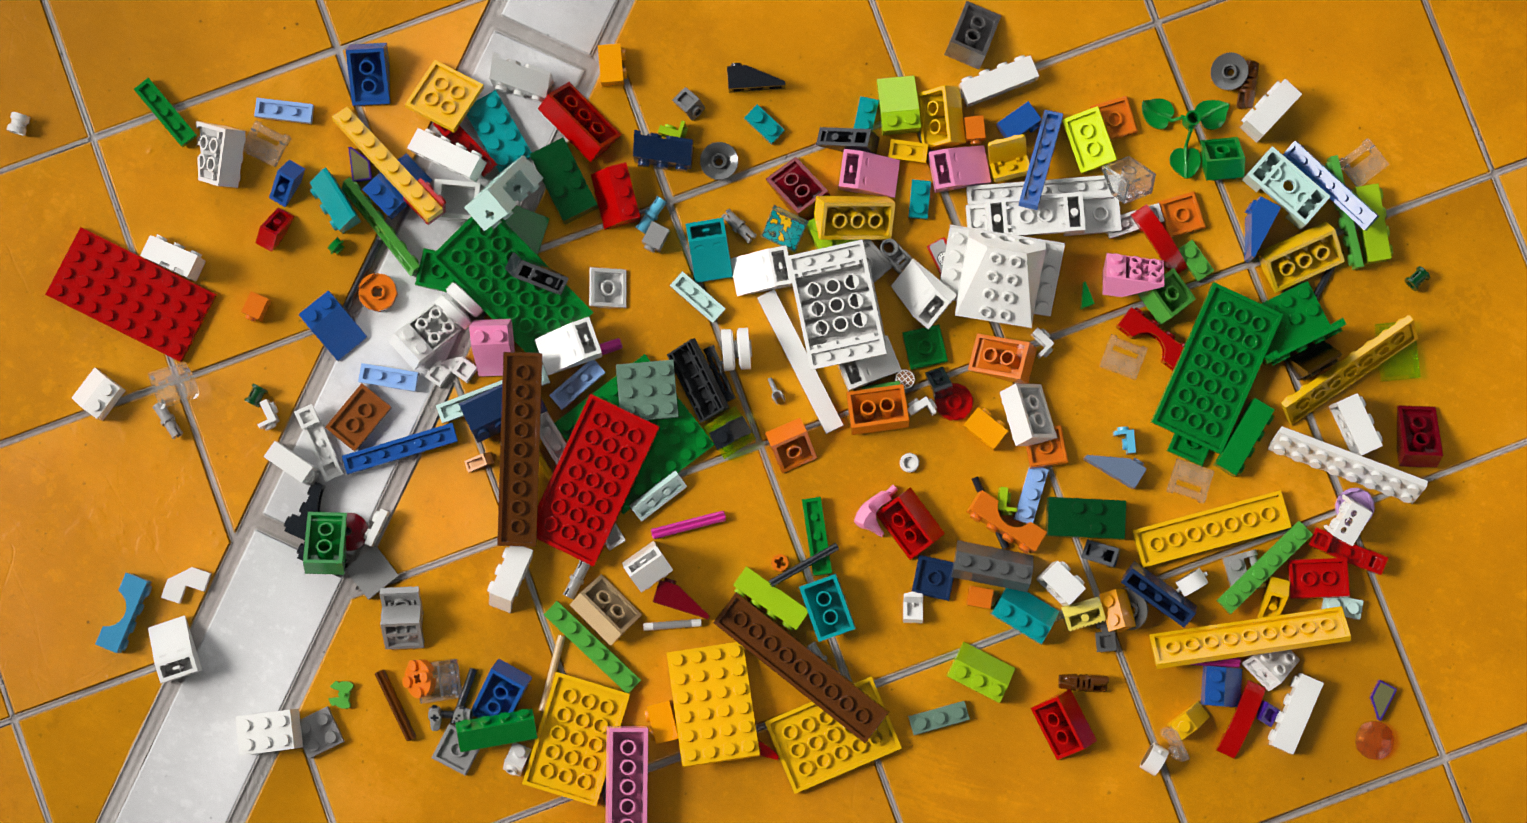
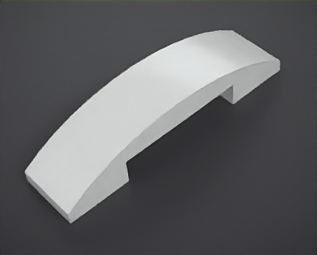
[294,404,344,482]

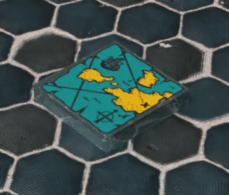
[761,205,809,253]

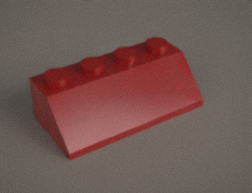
[538,82,622,162]

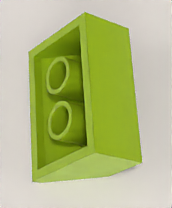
[946,642,1015,703]

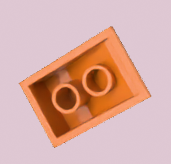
[968,334,1037,384]

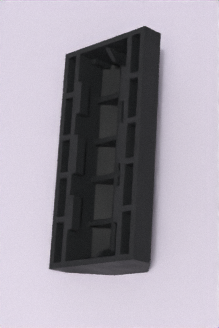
[667,338,729,423]

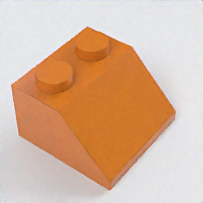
[765,418,817,473]

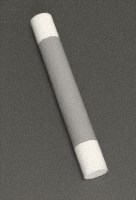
[643,619,702,631]

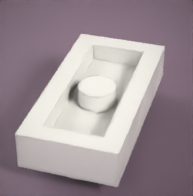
[364,509,390,547]

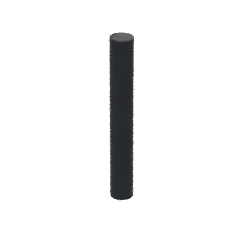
[450,668,477,724]

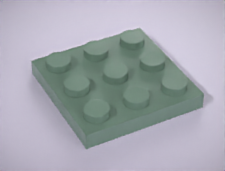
[616,360,678,420]

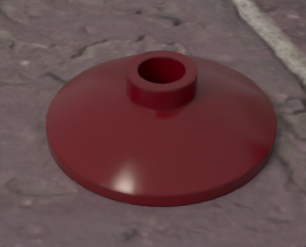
[346,513,368,551]

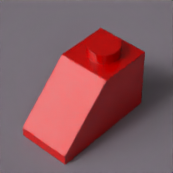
[255,208,295,252]

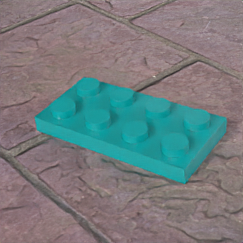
[467,90,532,173]

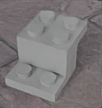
[379,586,424,649]

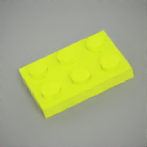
[1062,106,1118,174]

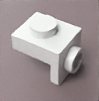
[1031,327,1054,359]
[907,397,937,417]
[258,399,279,431]
[903,592,923,623]
[503,742,531,776]

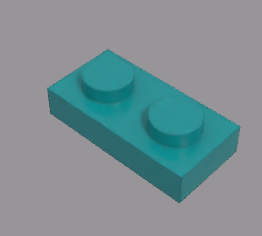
[854,96,879,130]
[744,104,785,145]
[908,179,931,220]

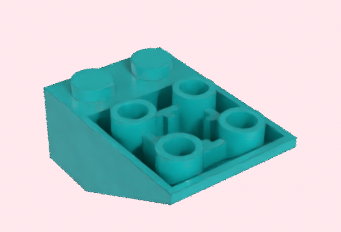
[686,218,733,283]

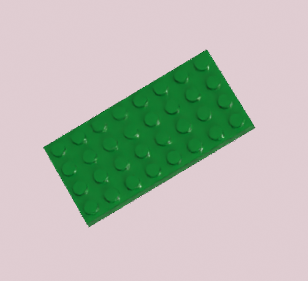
[430,216,594,363]
[1150,282,1283,454]

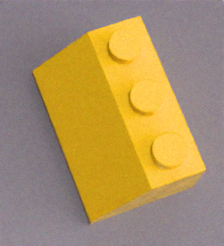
[917,85,966,149]

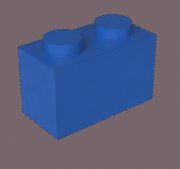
[996,101,1042,138]

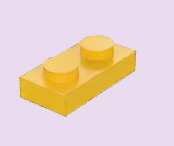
[888,139,929,163]

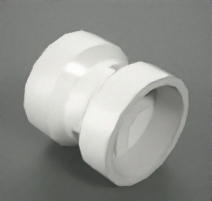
[7,112,31,136]

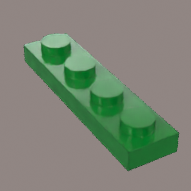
[134,78,197,147]
[802,497,832,576]

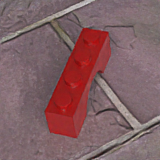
[1115,307,1185,371]

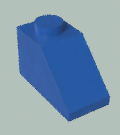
[269,159,305,207]

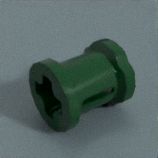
[1404,266,1431,291]
[244,383,268,408]

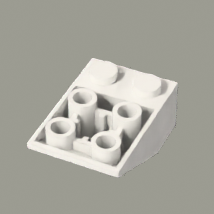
[730,246,793,296]
[891,258,957,329]
[389,303,461,371]
[535,317,602,376]
[838,336,901,391]
[622,541,673,592]
[148,616,203,683]

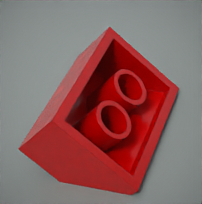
[591,162,641,230]
[876,487,945,560]
[1031,689,1097,760]

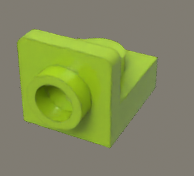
[658,120,688,138]
[997,487,1018,516]

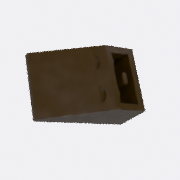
[1286,340,1342,381]

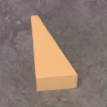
[464,452,494,472]

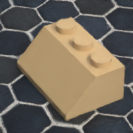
[570,574,642,646]

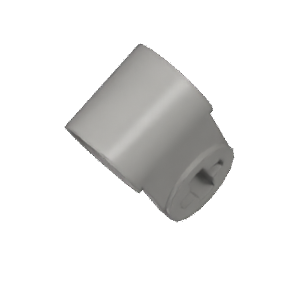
[879,239,912,275]

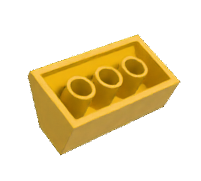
[814,196,895,240]
[1257,222,1345,293]

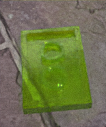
[1375,322,1421,382]

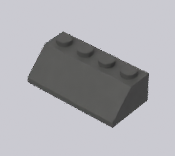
[951,540,1033,592]

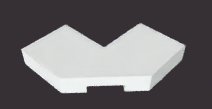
[425,356,477,388]
[161,567,212,604]

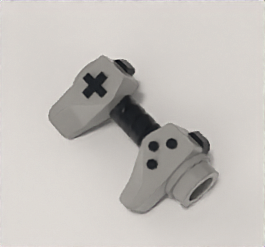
[428,705,473,731]

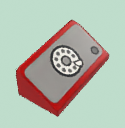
[927,237,947,276]

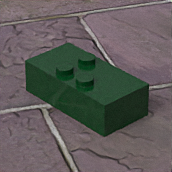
[529,137,599,225]
[1045,497,1126,540]

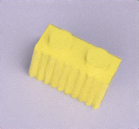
[1061,597,1106,631]

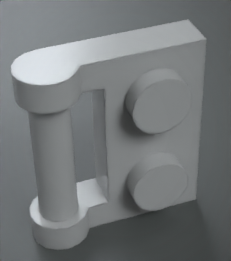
[1222,549,1267,589]

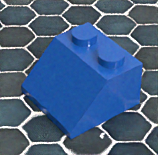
[1201,666,1242,707]

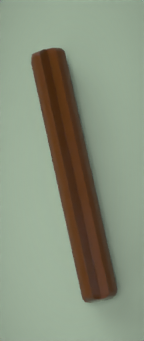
[375,670,416,741]

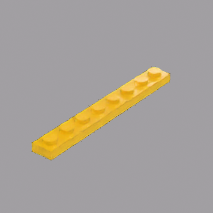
[332,107,443,222]

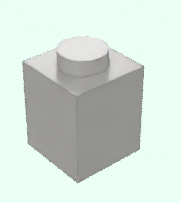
[642,221,670,253]

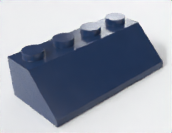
[459,384,548,443]

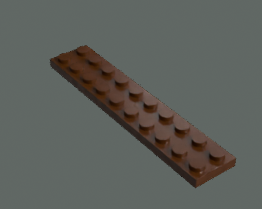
[497,352,543,547]
[713,592,889,743]

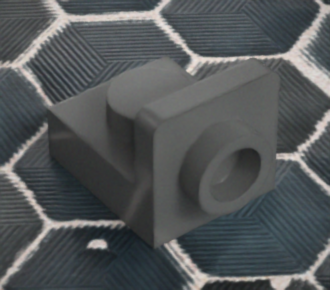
[672,87,705,121]

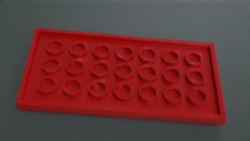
[45,227,217,363]
[537,394,660,567]

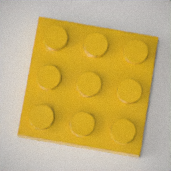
[405,60,484,133]

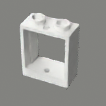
[434,179,484,222]
[264,441,320,485]

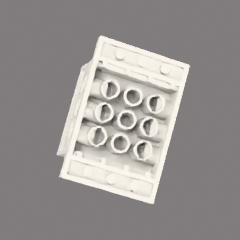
[940,225,1065,328]
[787,240,887,370]

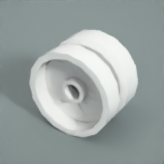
[435,282,484,330]
[721,328,752,371]

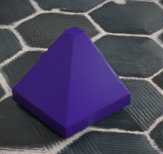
[1257,700,1280,727]

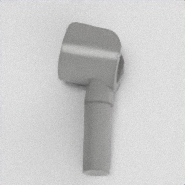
[767,378,785,405]

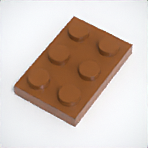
[325,383,392,452]

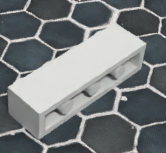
[959,55,1039,108]
[407,128,487,183]
[1268,673,1324,755]

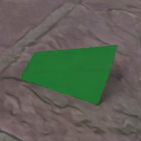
[1080,281,1095,310]

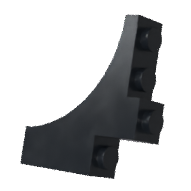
[284,482,350,578]

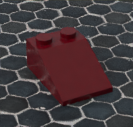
[766,157,830,225]
[1397,405,1443,468]
[653,578,710,620]

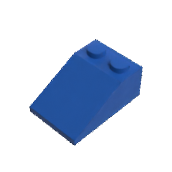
[346,43,390,106]
[362,153,433,220]
[1244,196,1281,263]
[298,290,367,361]
[471,659,532,718]

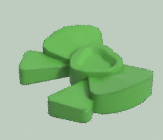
[328,681,355,709]

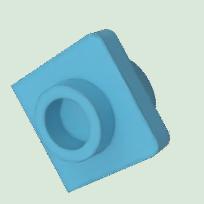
[1113,427,1136,454]

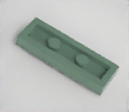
[908,701,970,735]

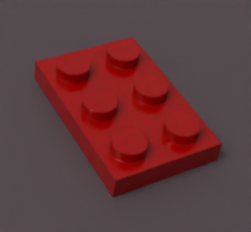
[1288,558,1350,599]

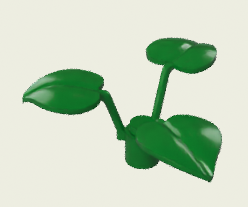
[1142,98,1229,179]

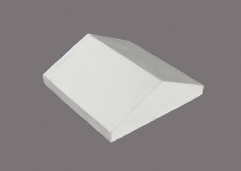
[589,267,626,308]

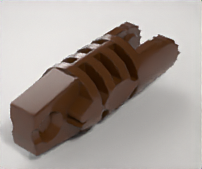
[1237,60,1259,109]
[1058,674,1109,692]

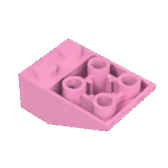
[928,145,991,193]
[838,149,900,198]
[1102,253,1164,297]

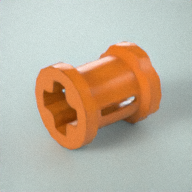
[771,554,789,572]

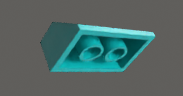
[310,167,362,234]
[799,574,856,642]
[990,588,1059,644]

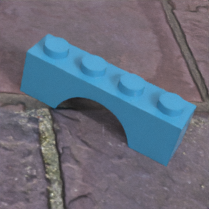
[95,573,152,653]

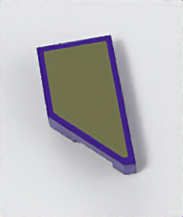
[348,147,372,182]
[1370,680,1397,721]

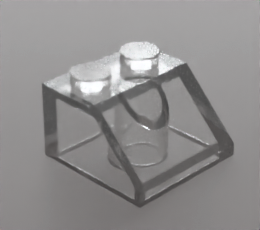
[1102,156,1156,204]
[148,362,199,409]
[420,659,462,704]

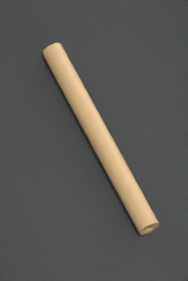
[539,635,565,712]

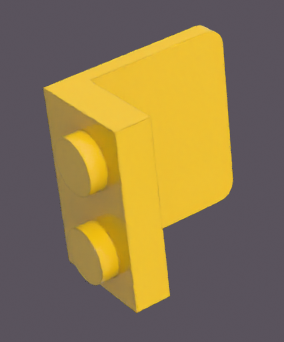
[988,134,1030,183]

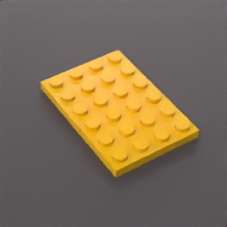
[667,642,760,768]
[522,672,630,806]
[765,676,902,794]

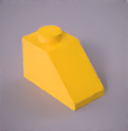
[1258,576,1290,618]
[1167,701,1210,740]

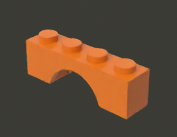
[966,490,1047,554]

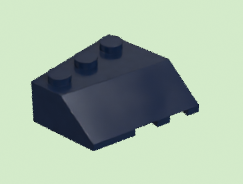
[633,130,694,171]

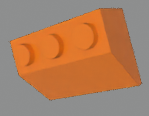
[846,384,909,435]

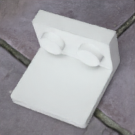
[1242,650,1300,691]

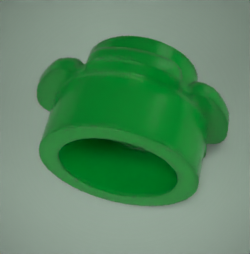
[328,237,345,255]

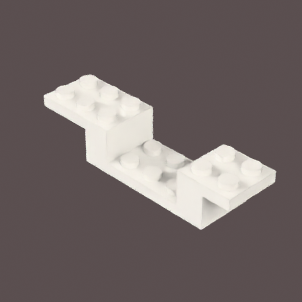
[965,192,1122,236]

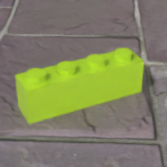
[1352,183,1393,264]
[733,566,808,631]

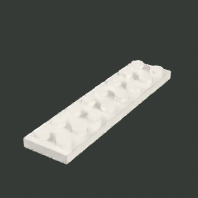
[1268,426,1428,504]

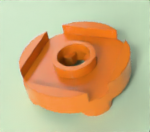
[358,273,398,312]
[402,659,436,698]

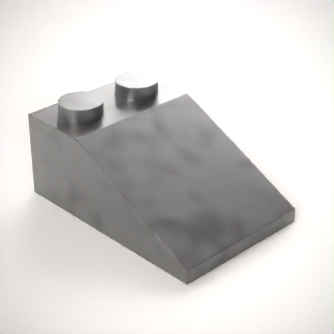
[944,1,1001,69]

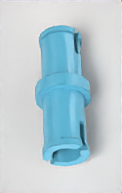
[636,196,667,234]

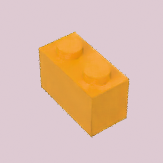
[598,43,628,86]
[962,407,1008,450]
[1099,589,1136,632]
[644,700,678,744]

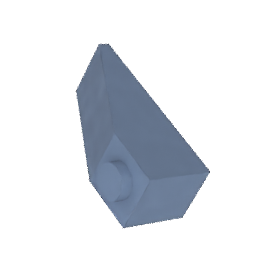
[1083,455,1146,489]

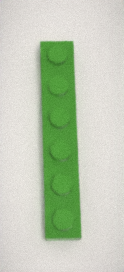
[1325,155,1364,270]
[341,177,420,276]
[1216,521,1313,614]
[544,601,641,693]

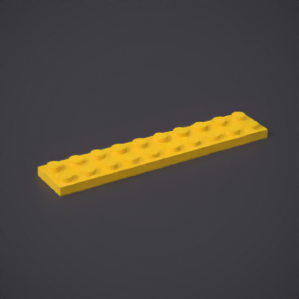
[1149,606,1351,669]

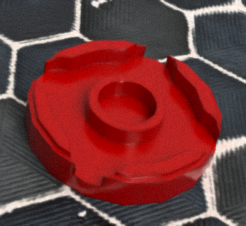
[935,383,973,421]

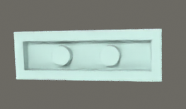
[670,271,726,323]
[629,471,687,521]

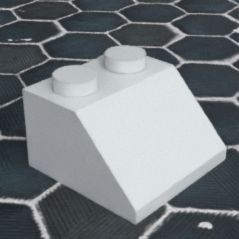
[72,368,126,421]

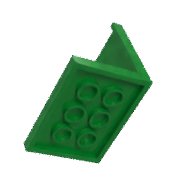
[1261,281,1347,366]

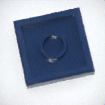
[911,555,954,601]

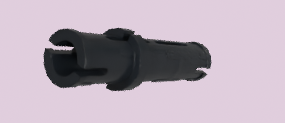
[703,345,736,402]

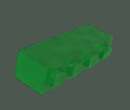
[1213,398,1275,477]
[455,709,537,752]

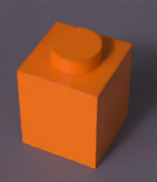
[963,115,986,145]
[241,291,272,322]
[966,586,996,609]

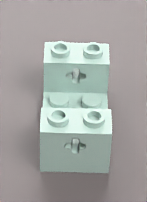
[1242,146,1331,230]
[464,155,543,231]

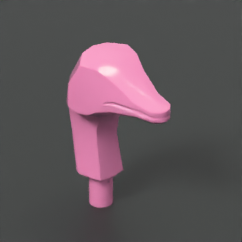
[854,485,898,537]

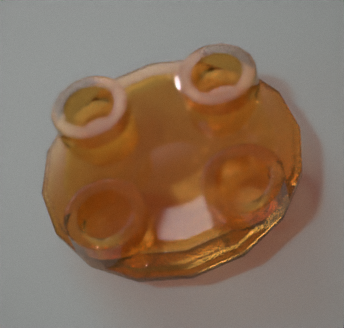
[1355,721,1394,760]

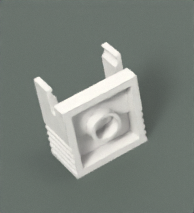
[1324,494,1372,546]

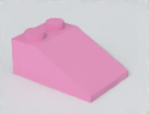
[469,319,515,376]

